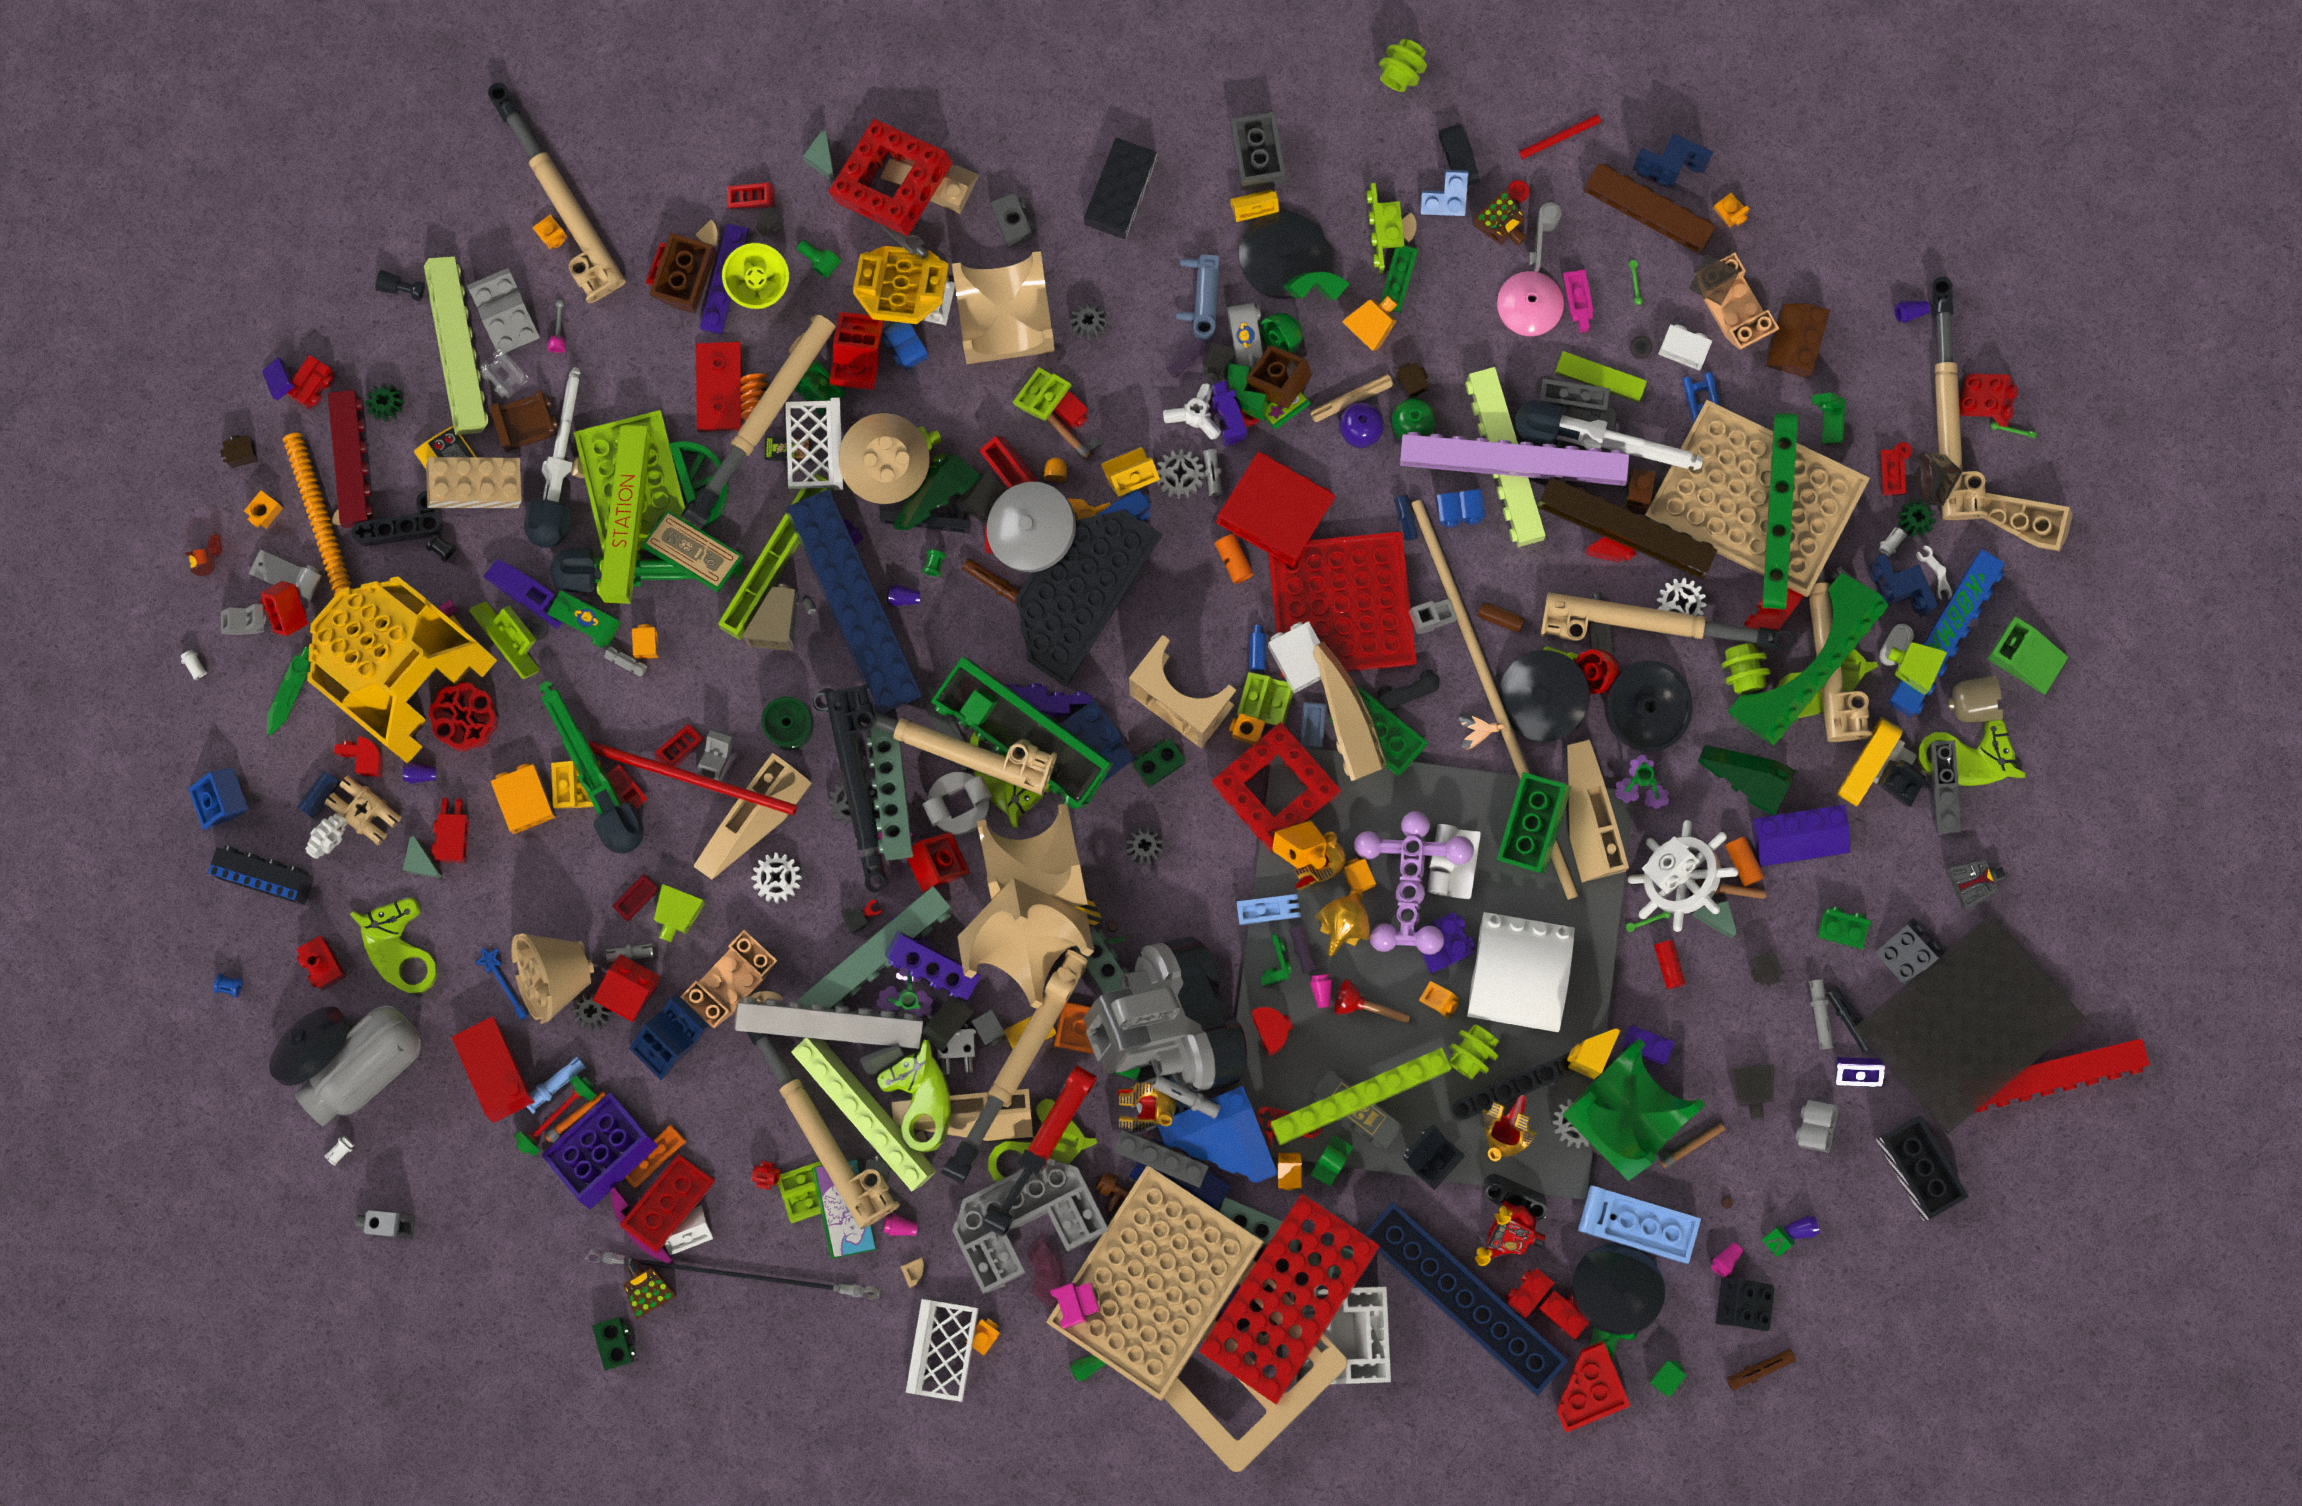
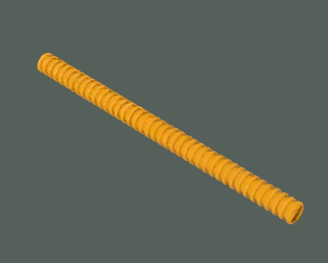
[283,432,371,660]

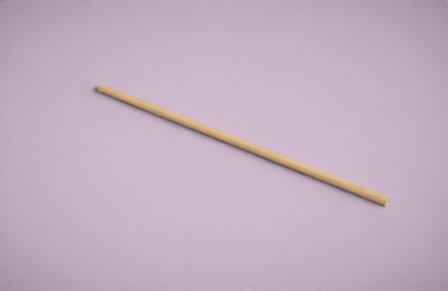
[1411,500,1578,900]

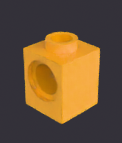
[244,490,283,529]
[632,624,659,659]
[1229,713,1265,745]
[1343,858,1376,892]
[1277,1153,1302,1190]

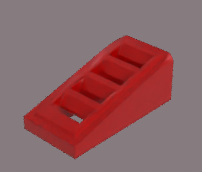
[727,182,775,209]
[655,723,704,767]

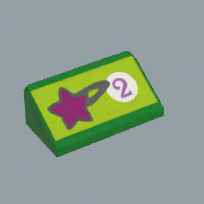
[1264,392,1311,429]

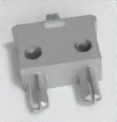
[937,1024,976,1075]

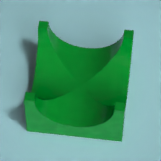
[1562,1038,1706,1181]

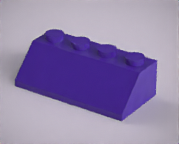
[1751,804,1849,867]

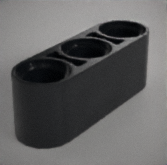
[1438,124,1480,187]
[1484,1174,1548,1222]

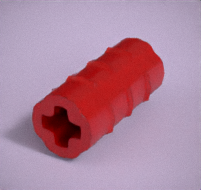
[1654,940,1686,990]

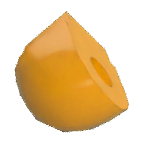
[1044,457,1067,482]

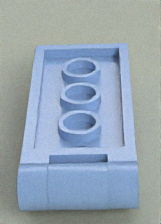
[1578,1186,1701,1264]

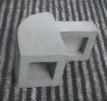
[1409,598,1457,634]
[221,604,266,635]
[697,730,733,781]

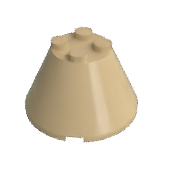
[839,413,929,504]
[511,933,594,1024]

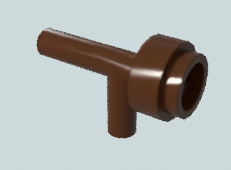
[1095,1172,1130,1213]

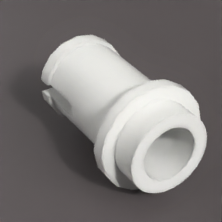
[1879,527,1906,557]
[181,650,207,680]
[324,1136,354,1166]

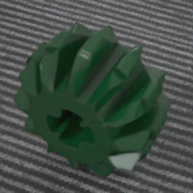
[365,383,404,422]
[1897,499,1936,537]

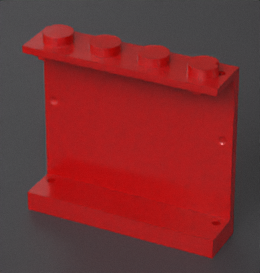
[1216,452,1336,568]

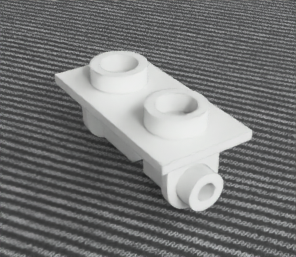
[924,278,955,325]

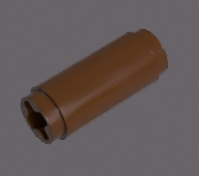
[1477,602,1525,632]

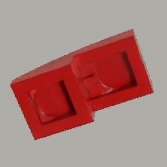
[608,764,648,808]

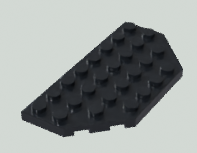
[1015,510,1163,687]

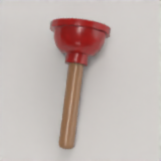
[1334,979,1410,1024]

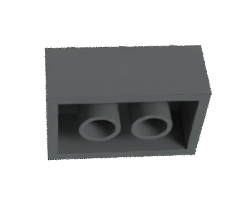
[1230,112,1286,190]

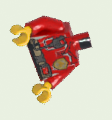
[1475,1201,1546,1266]

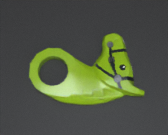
[1917,719,2026,786]
[970,723,1056,828]
[877,1040,951,1152]

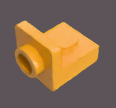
[1713,193,1750,228]
[532,215,567,250]
[1419,981,1459,1019]
[965,1318,1000,1356]

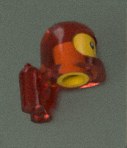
[185,534,222,576]

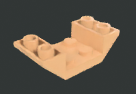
[1696,253,1779,350]
[681,930,777,1028]

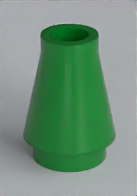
[1069,1355,1106,1382]

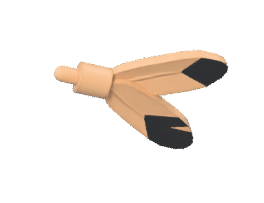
[1459,715,1505,749]

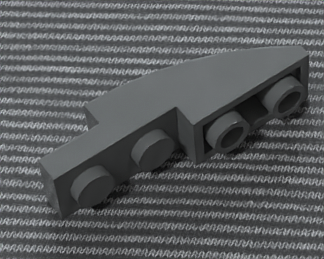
[1931,740,1961,833]

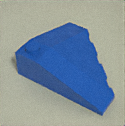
[1157,1086,1278,1183]

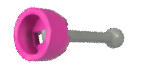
[548,299,566,353]

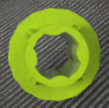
[1379,39,1427,92]
[1721,643,1771,695]
[1448,1024,1499,1079]

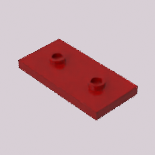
[696,342,742,432]
[620,1154,715,1253]

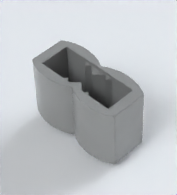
[1796,1100,1839,1153]

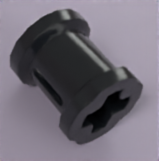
[426,533,456,562]

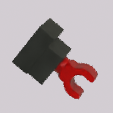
[841,900,882,935]

